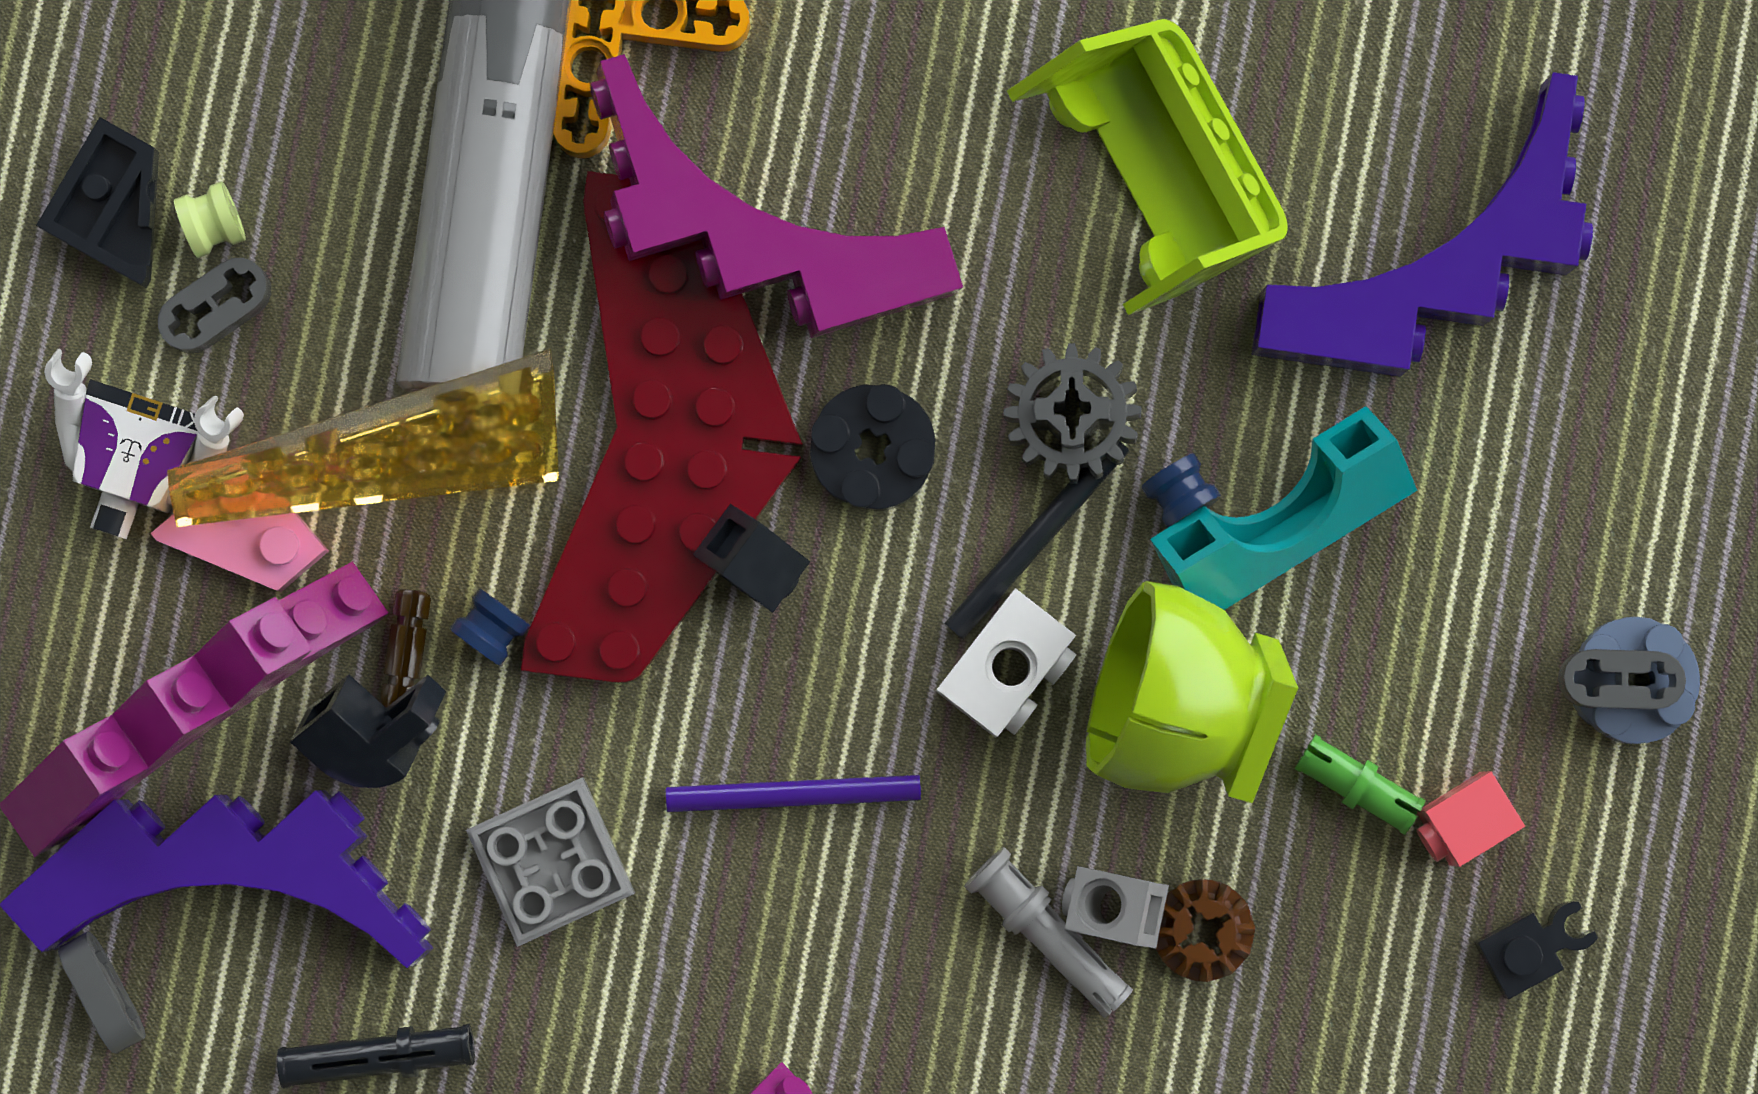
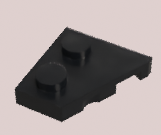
[36,117,159,288]

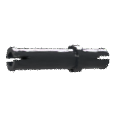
[277,1024,475,1088]

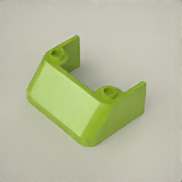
[1007,19,1288,315]

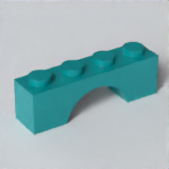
[1150,406,1418,610]

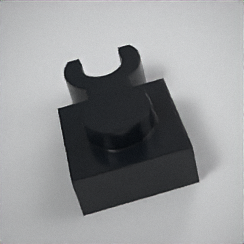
[1474,901,1598,999]

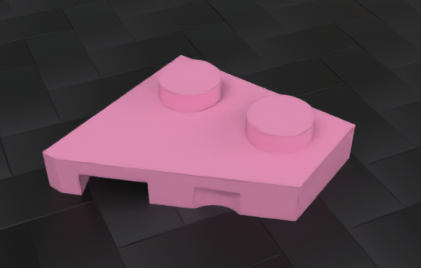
[150,454,329,592]

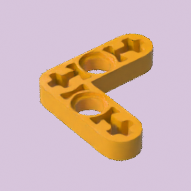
[553,0,750,158]

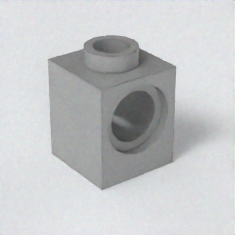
[1062,866,1169,948]

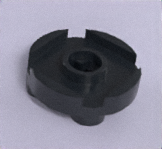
[810,384,936,511]

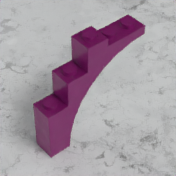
[590,54,963,338]
[0,561,389,858]

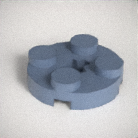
[1573,617,1700,744]

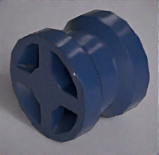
[1141,453,1221,528]
[449,588,531,666]

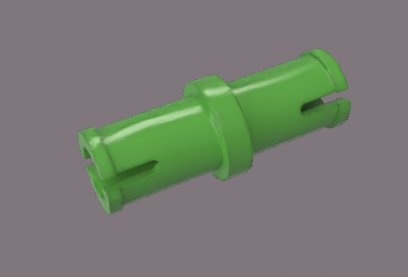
[1295,734,1426,835]

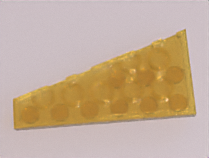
[167,349,559,527]

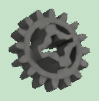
[1004,343,1141,484]

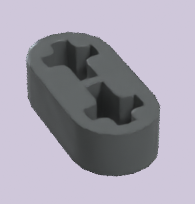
[158,258,271,353]
[1558,649,1686,710]
[58,931,146,1054]

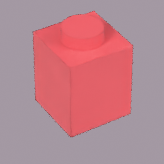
[1416,771,1525,867]

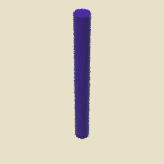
[666,775,921,812]

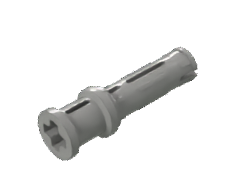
[964,847,1133,1018]

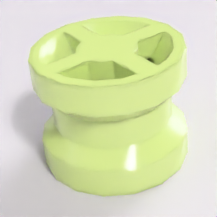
[174,181,246,258]

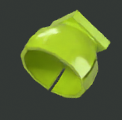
[1086,581,1298,803]

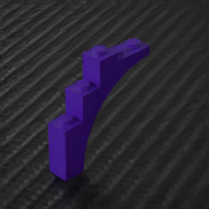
[1251,72,1593,377]
[0,790,433,968]

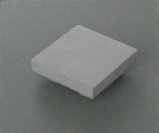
[466,777,635,947]

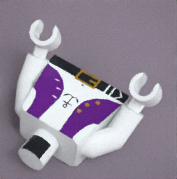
[44,349,244,539]

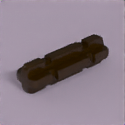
[380,589,431,708]

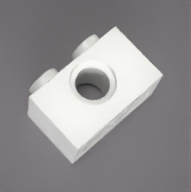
[936,588,1076,738]

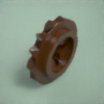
[1156,879,1256,982]

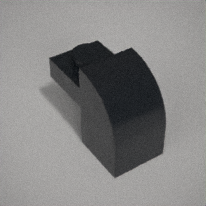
[290,674,446,788]

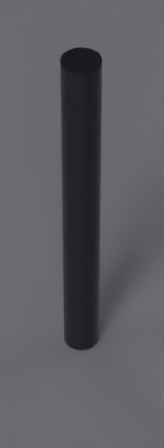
[944,441,1130,640]

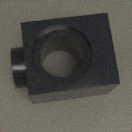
[693,503,810,613]

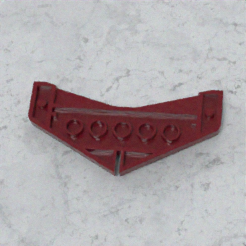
[521,171,803,683]

